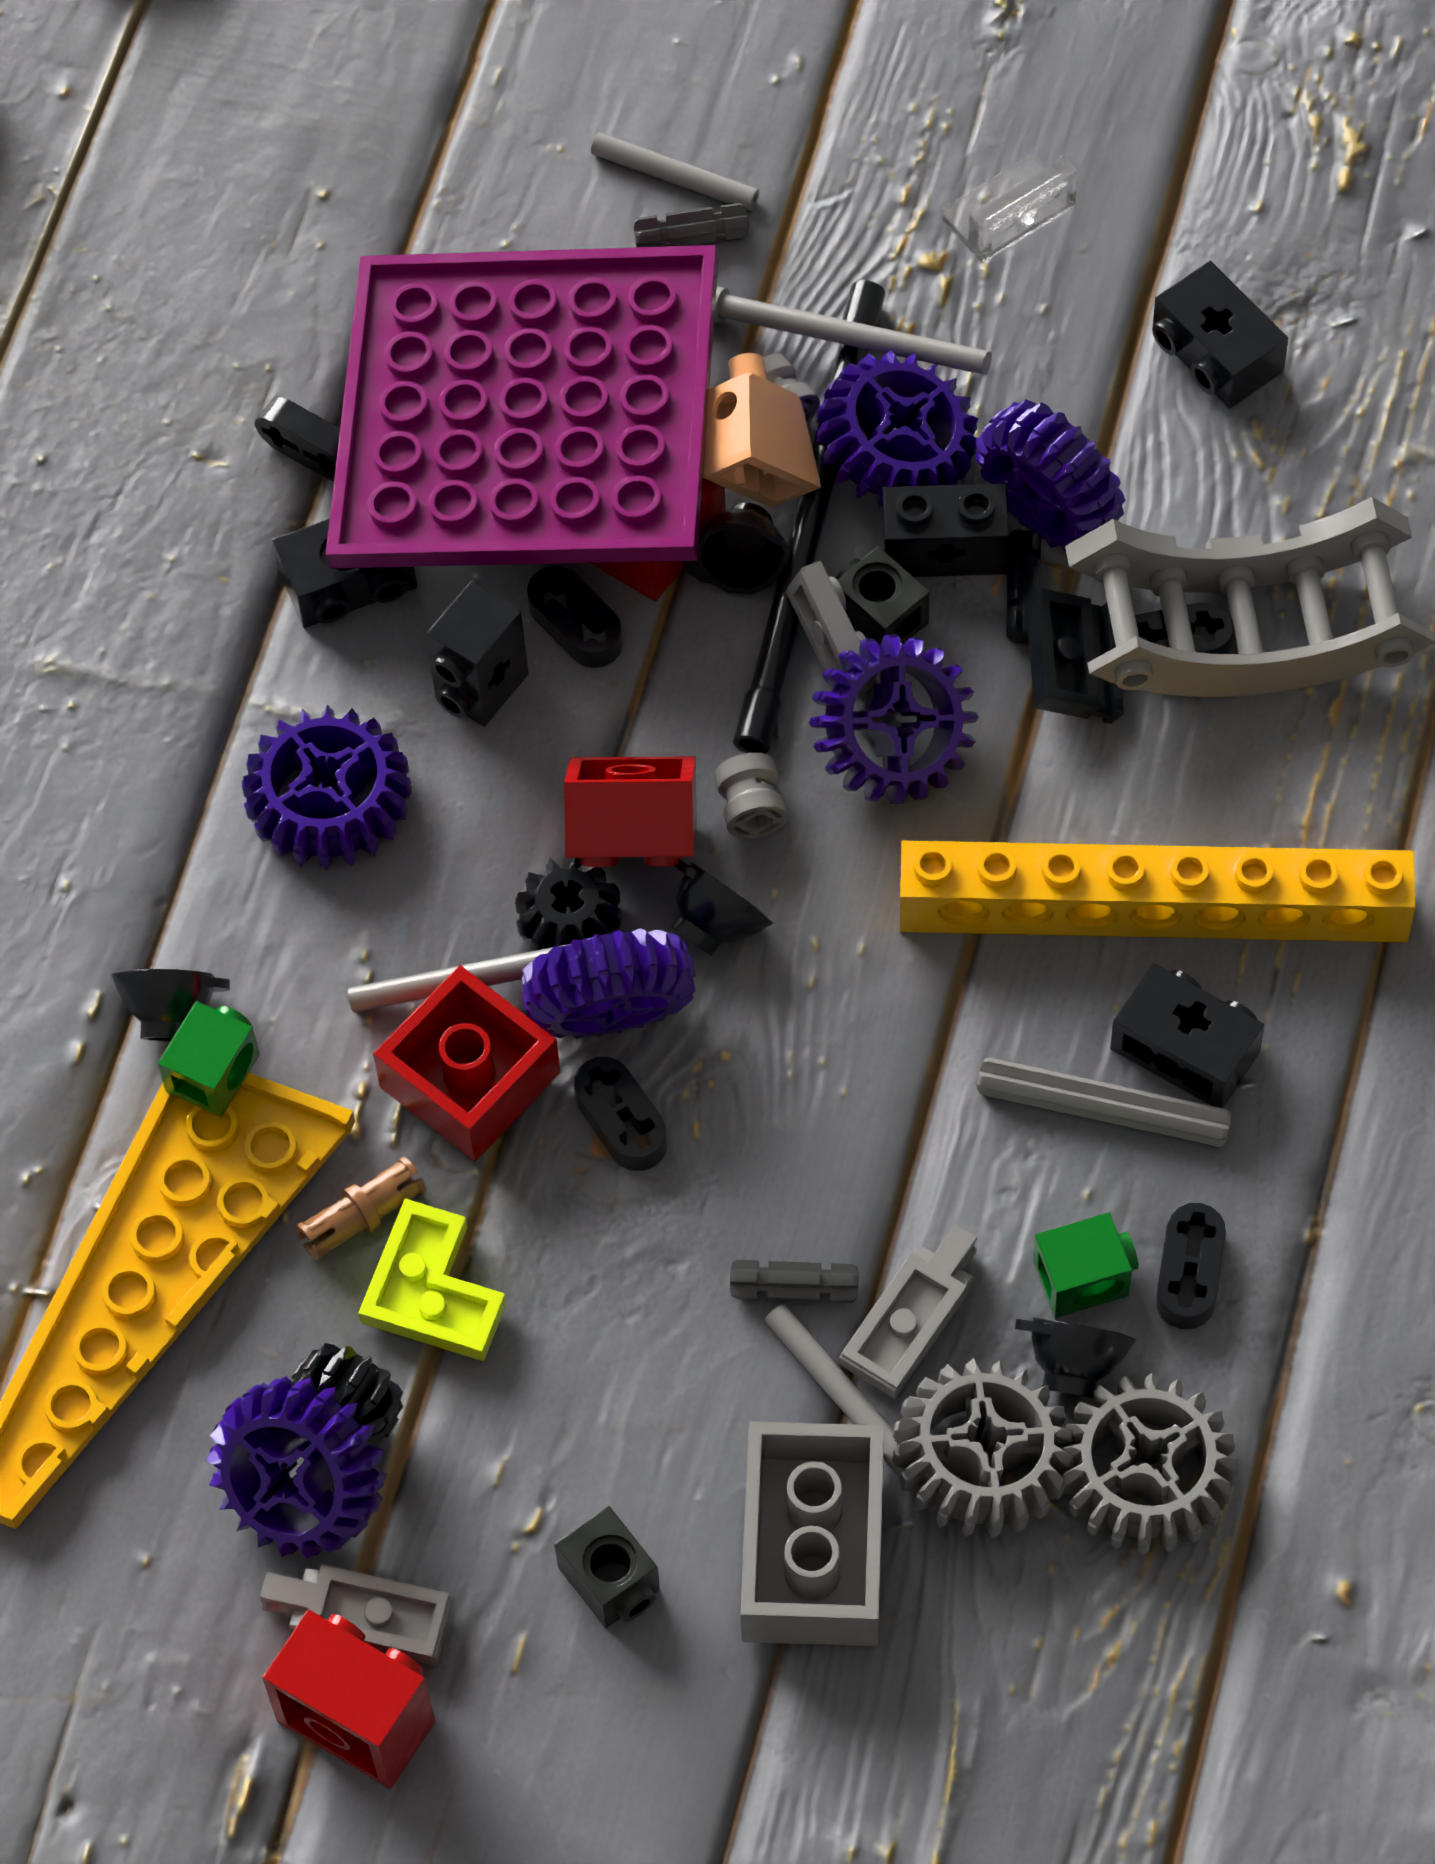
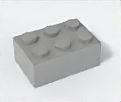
[740,1421,884,1647]

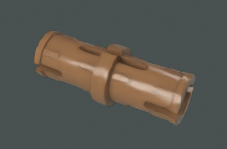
[295,1157,426,1261]

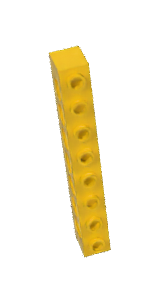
[900,840,1415,943]

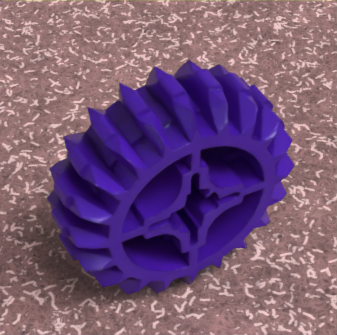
[816,349,979,509]
[975,399,1126,552]
[809,634,979,804]
[242,704,412,871]
[521,928,696,1039]
[205,1376,388,1559]

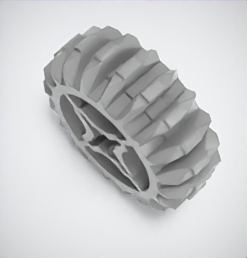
[892,1358,1074,1540]
[1061,1373,1239,1556]

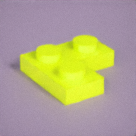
[358,1199,507,1361]

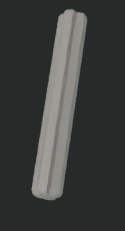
[977,1057,1232,1147]

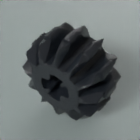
[515,858,623,951]
[292,1343,403,1447]

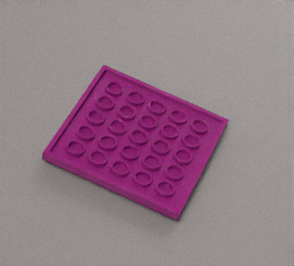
[326,245,719,568]

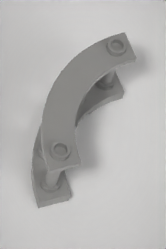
[1065,497,1435,697]

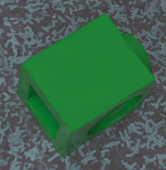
[157,1001,260,1117]
[1033,1212,1139,1319]

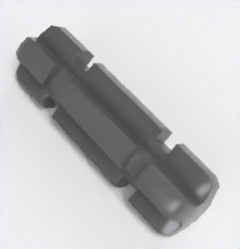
[633,203,749,247]
[730,1260,859,1303]

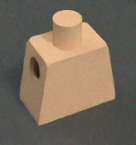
[703,353,821,508]

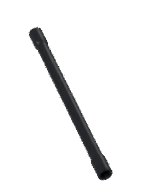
[733,280,886,754]

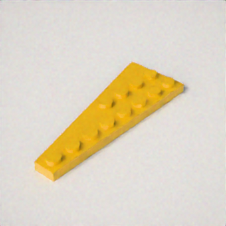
[0,1073,355,1529]

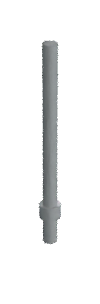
[714,286,992,375]

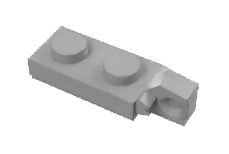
[786,560,899,734]
[839,1224,977,1399]
[260,1564,454,1666]

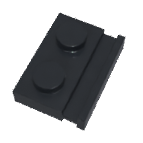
[1025,587,1124,724]

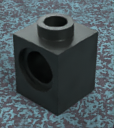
[836,546,930,646]
[554,1506,660,1629]

